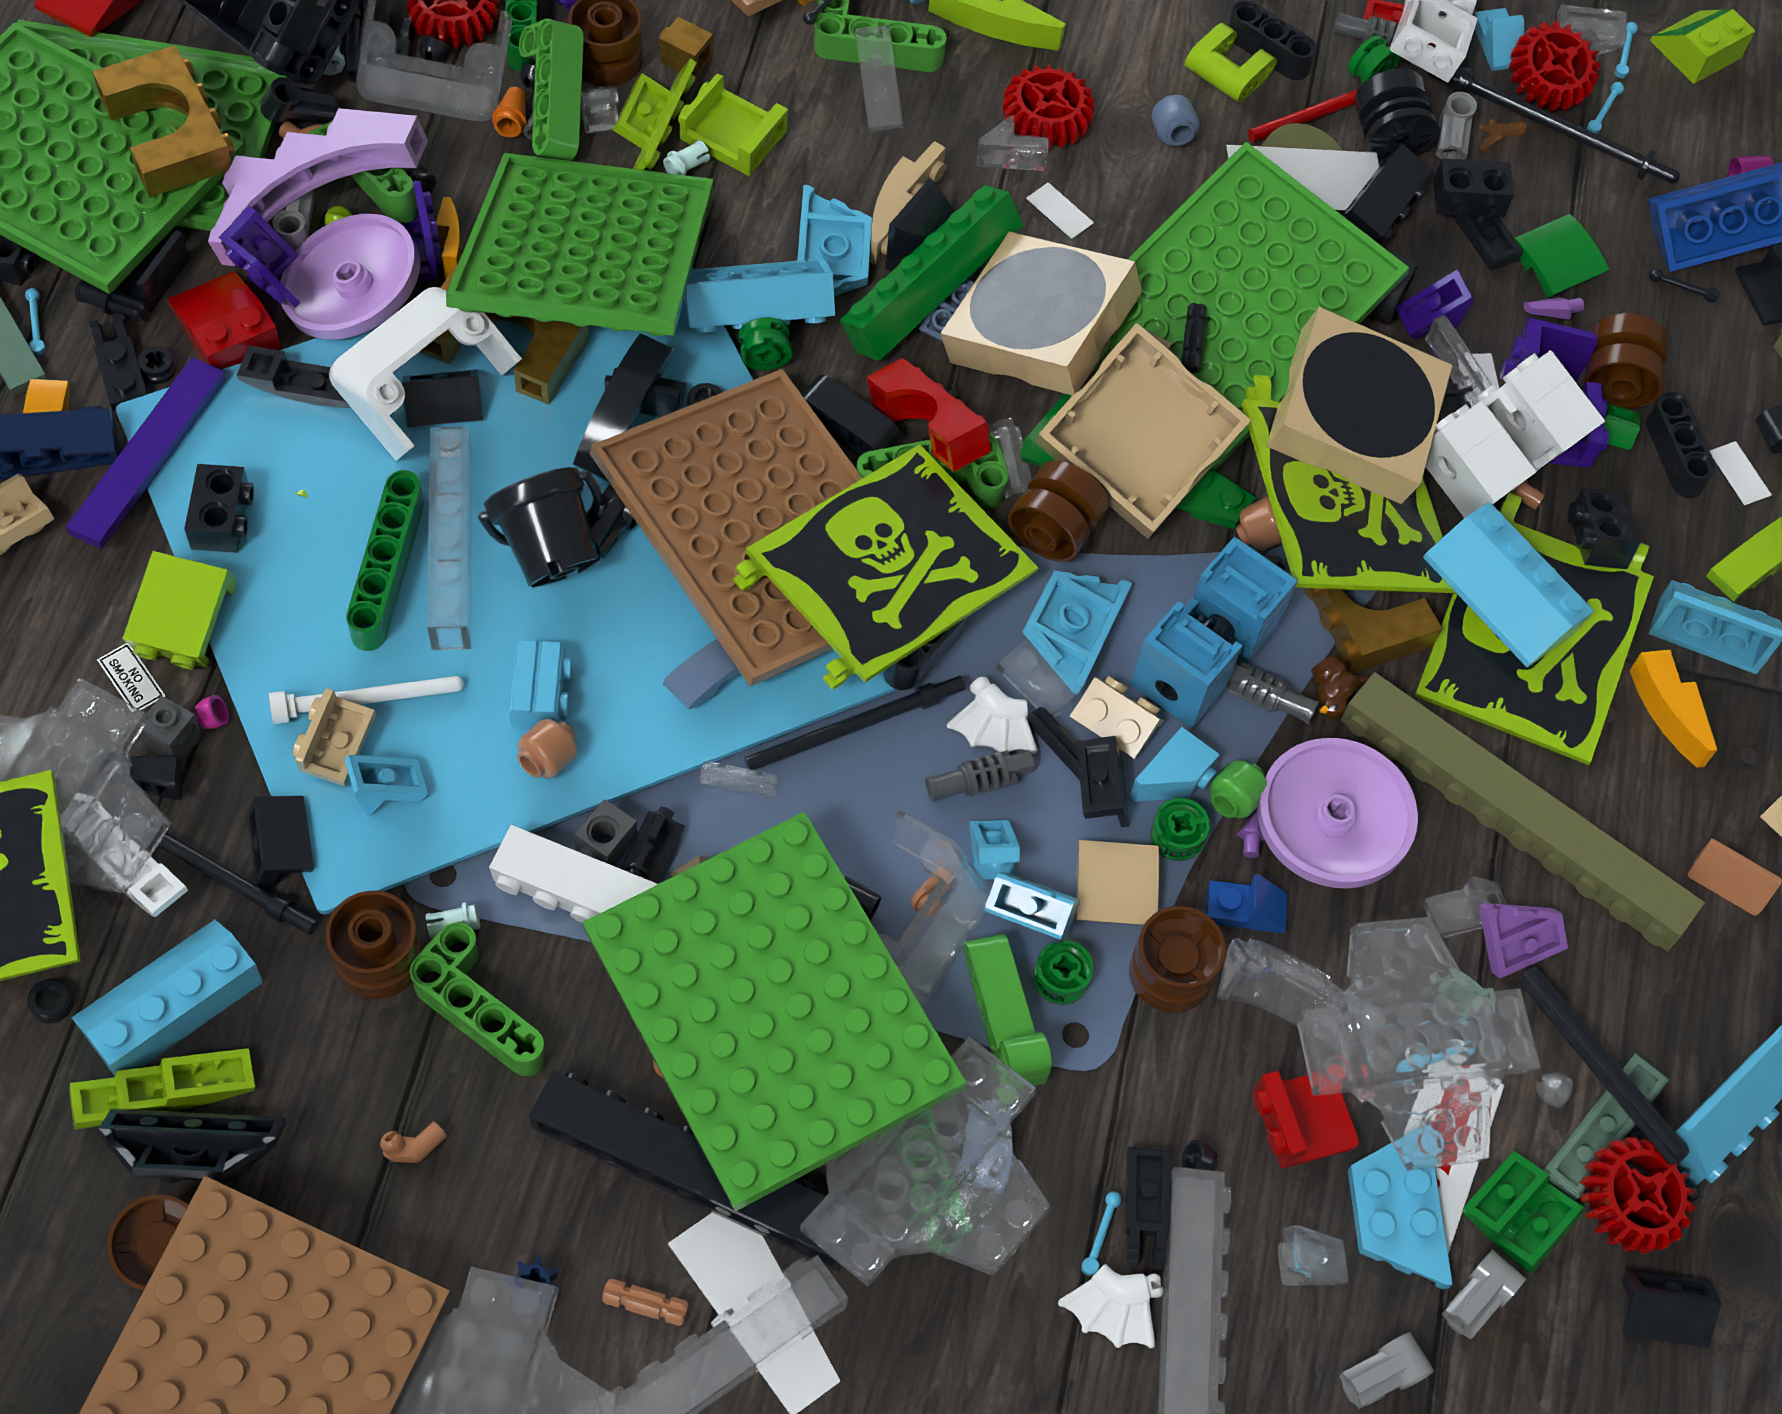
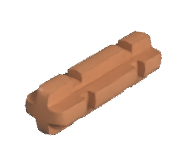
[602,1279,688,1326]

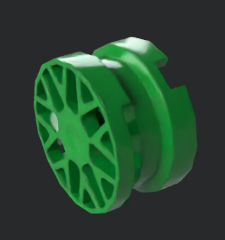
[1347,35,1400,84]
[738,317,792,371]
[1150,798,1210,861]
[1033,940,1094,1005]

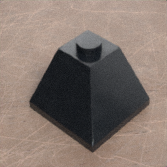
[885,178,955,272]

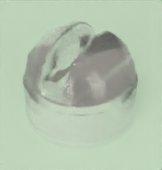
[1536,1071,1573,1108]

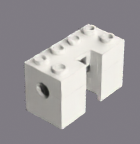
[1425,350,1605,518]

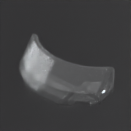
[1217,938,1377,1060]

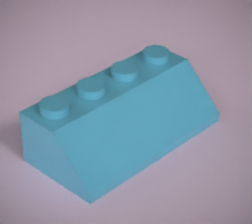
[684,259,835,333]
[1423,502,1594,667]
[71,920,263,1076]
[1675,1025,1782,1186]

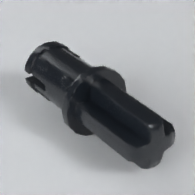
[75,280,149,321]

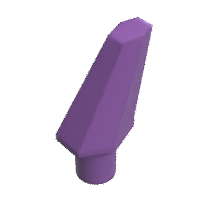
[1524,297,1584,320]
[1237,809,1264,858]

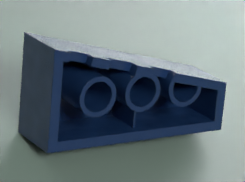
[0,406,120,481]

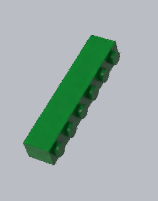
[840,185,1023,361]

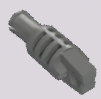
[1333,11,1399,47]
[1227,662,1319,724]
[925,750,1035,802]

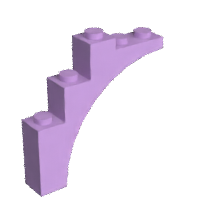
[208,108,428,266]

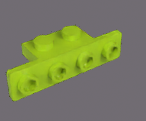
[613,58,697,171]

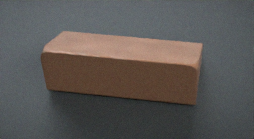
[1688,838,1782,916]

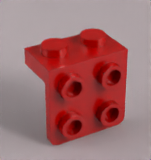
[1253,1070,1359,1169]

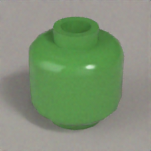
[1210,760,1267,819]

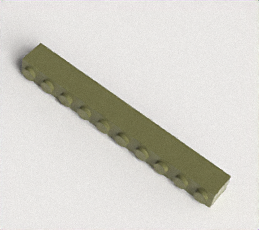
[1340,672,1705,952]

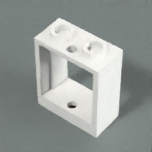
[1389,0,1478,83]

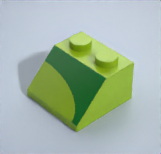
[1650,9,1755,84]

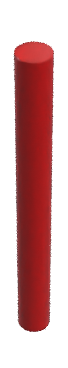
[1248,89,1358,143]

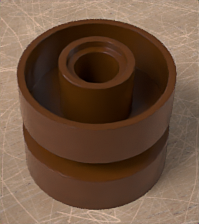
[568,0,643,86]
[1584,313,1668,409]
[1008,460,1109,562]
[326,891,422,999]
[1129,906,1226,1013]
[107,1195,189,1291]

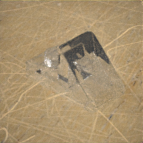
[580,85,619,133]
[976,115,1048,171]
[1423,876,1507,940]
[1277,1225,1349,1286]

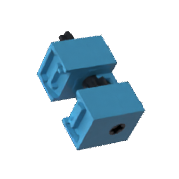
[1130,537,1298,729]

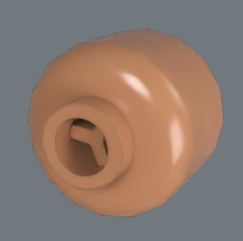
[1236,496,1282,552]
[517,719,577,778]

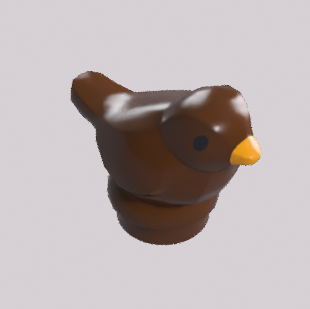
[1311,655,1370,720]

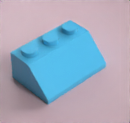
[1648,580,1782,675]

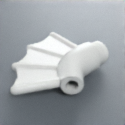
[947,676,1037,754]
[1058,1264,1163,1348]

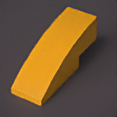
[1629,650,1717,768]

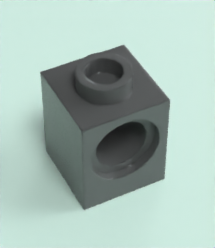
[137,696,203,764]
[574,799,638,866]

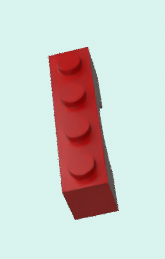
[866,357,991,472]

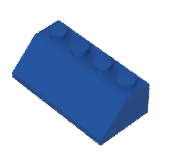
[1648,162,1782,272]

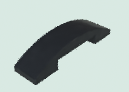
[573,333,674,481]
[237,346,351,408]

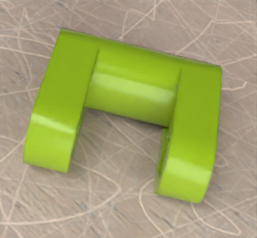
[1185,22,1277,103]

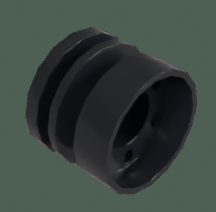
[1354,69,1439,161]

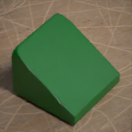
[1603,403,1640,450]

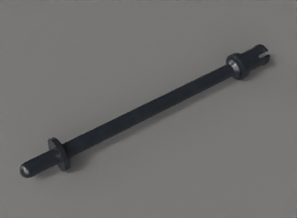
[1428,67,1680,183]

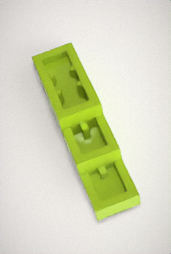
[928,0,1066,51]
[1706,517,1782,602]
[69,1048,255,1130]

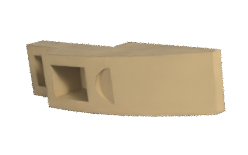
[870,141,946,266]

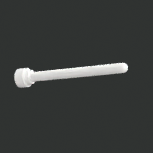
[269,676,464,725]

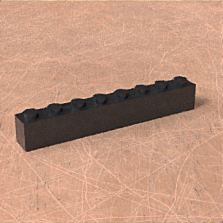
[529,1070,864,1272]

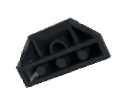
[99,1109,286,1184]

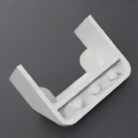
[329,287,522,461]

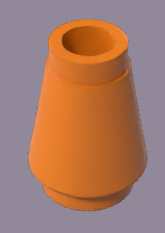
[492,87,527,138]

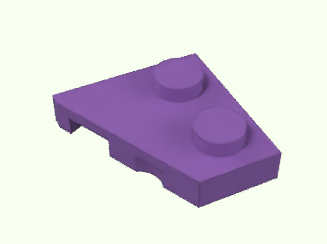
[1478,903,1568,978]

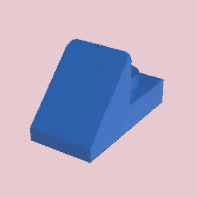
[1205,874,1288,933]

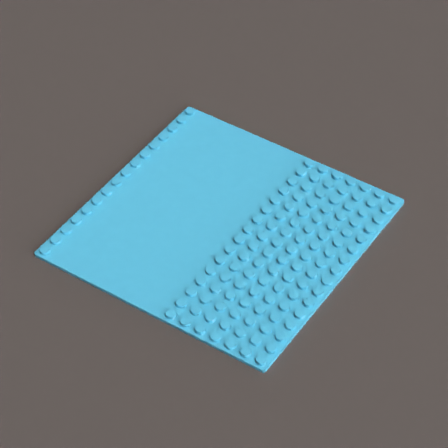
[116,267,906,914]

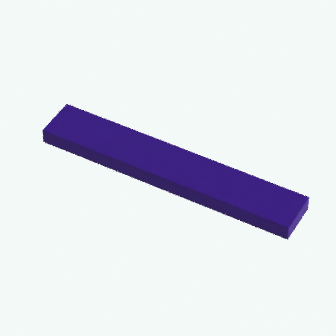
[66,357,226,549]

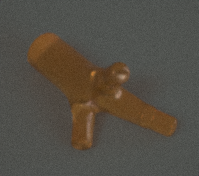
[1479,119,1526,153]

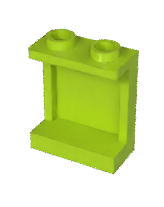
[678,73,788,177]
[122,551,237,670]

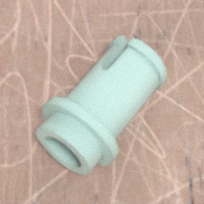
[663,140,710,175]
[426,902,480,940]

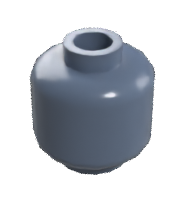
[1151,95,1200,147]

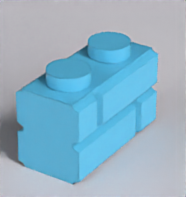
[509,640,572,729]
[984,872,1080,940]

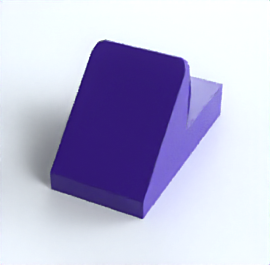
[1396,269,1474,340]

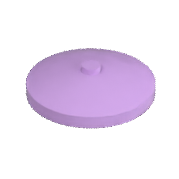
[280,214,420,340]
[1257,738,1418,888]

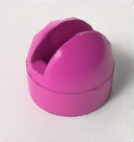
[194,695,229,729]

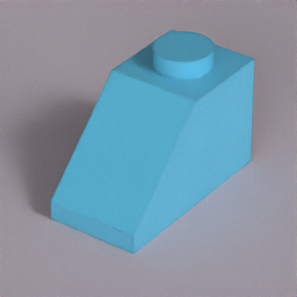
[1129,727,1220,802]

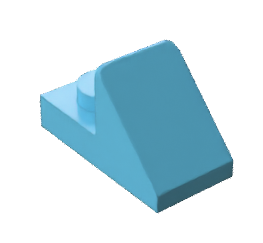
[1473,8,1524,71]
[345,755,428,815]
[969,820,1020,880]

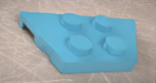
[797,185,872,296]
[1022,571,1132,694]
[1348,1125,1453,1289]

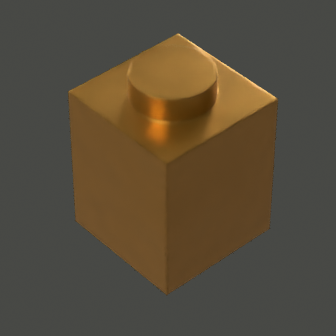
[658,17,713,79]

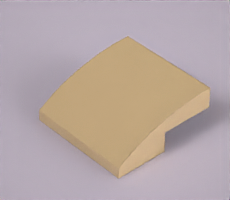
[1075,840,1159,925]

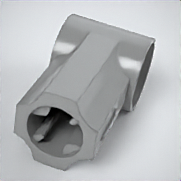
[1436,92,1477,159]
[273,189,315,251]
[1442,1249,1526,1339]
[1339,1332,1434,1409]

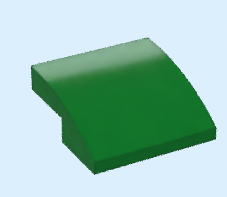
[1514,214,1610,298]
[1463,1151,1584,1274]

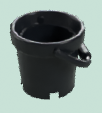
[478,467,603,588]

